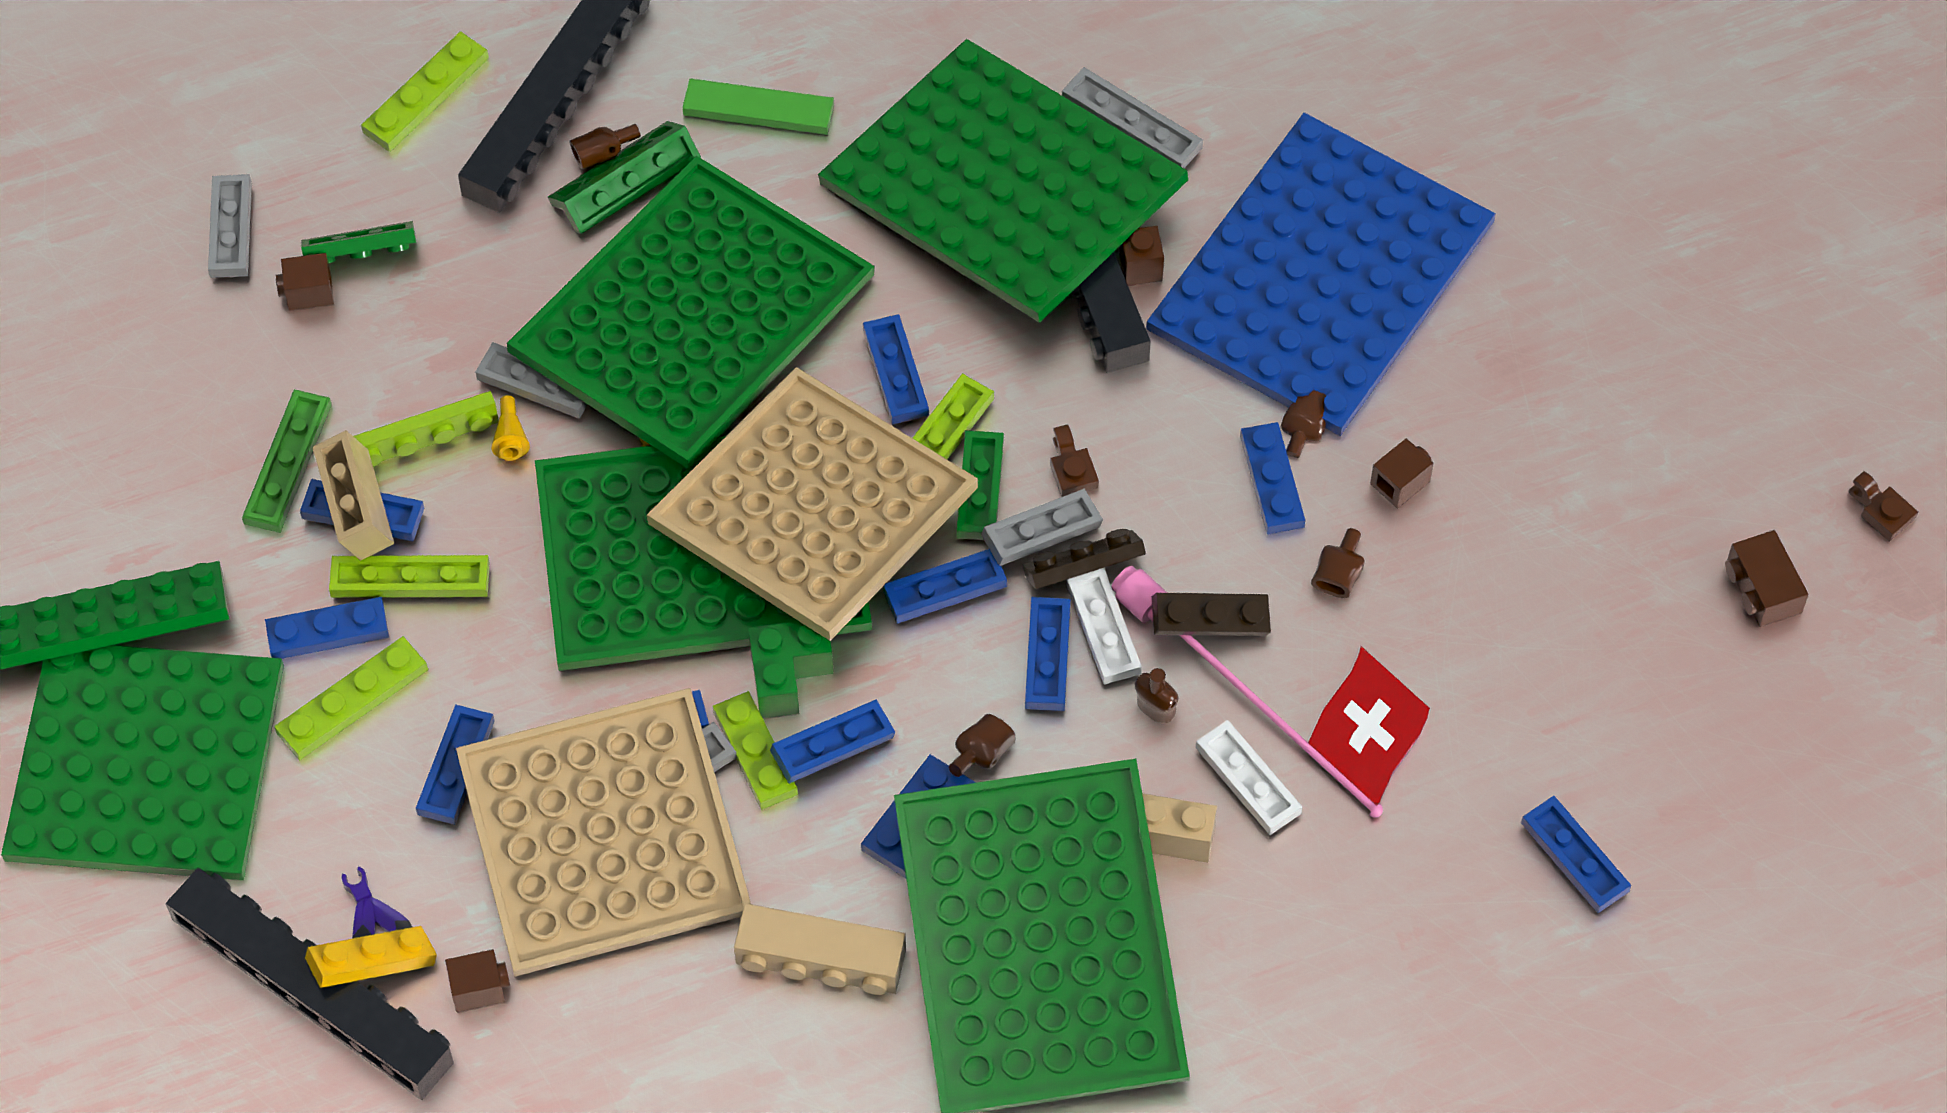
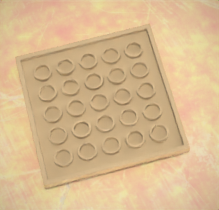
[647,367,978,641]
[456,688,751,976]

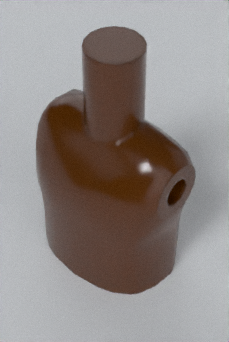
[569,123,641,170]
[1281,390,1326,458]
[1311,528,1365,598]
[1135,668,1179,723]
[949,714,1016,777]

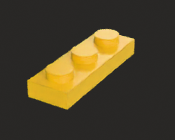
[305,926,437,988]

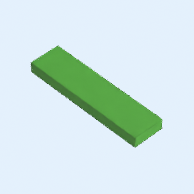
[682,78,834,135]
[242,389,332,533]

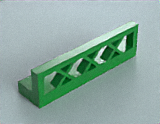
[548,121,701,234]

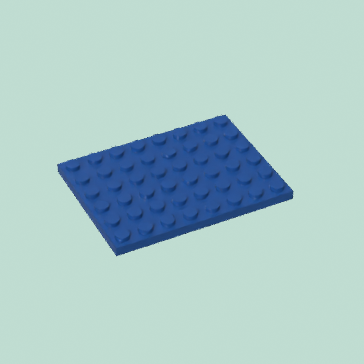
[1146,112,1496,436]

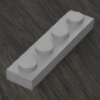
[1062,67,1203,169]

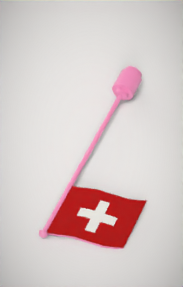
[1111,566,1430,818]

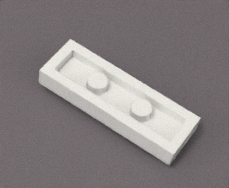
[1067,568,1142,685]
[1196,720,1302,835]

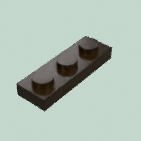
[1022,529,1146,589]
[1151,593,1271,636]

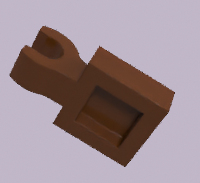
[1050,424,1099,497]
[1848,471,1918,542]

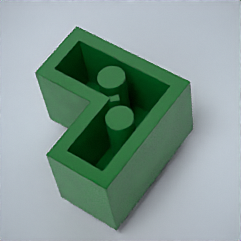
[748,621,834,719]

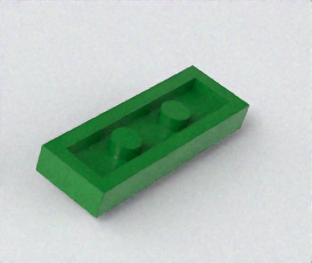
[301,221,416,263]
[957,430,1004,540]

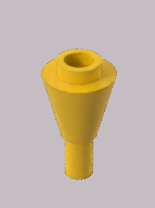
[491,395,530,461]

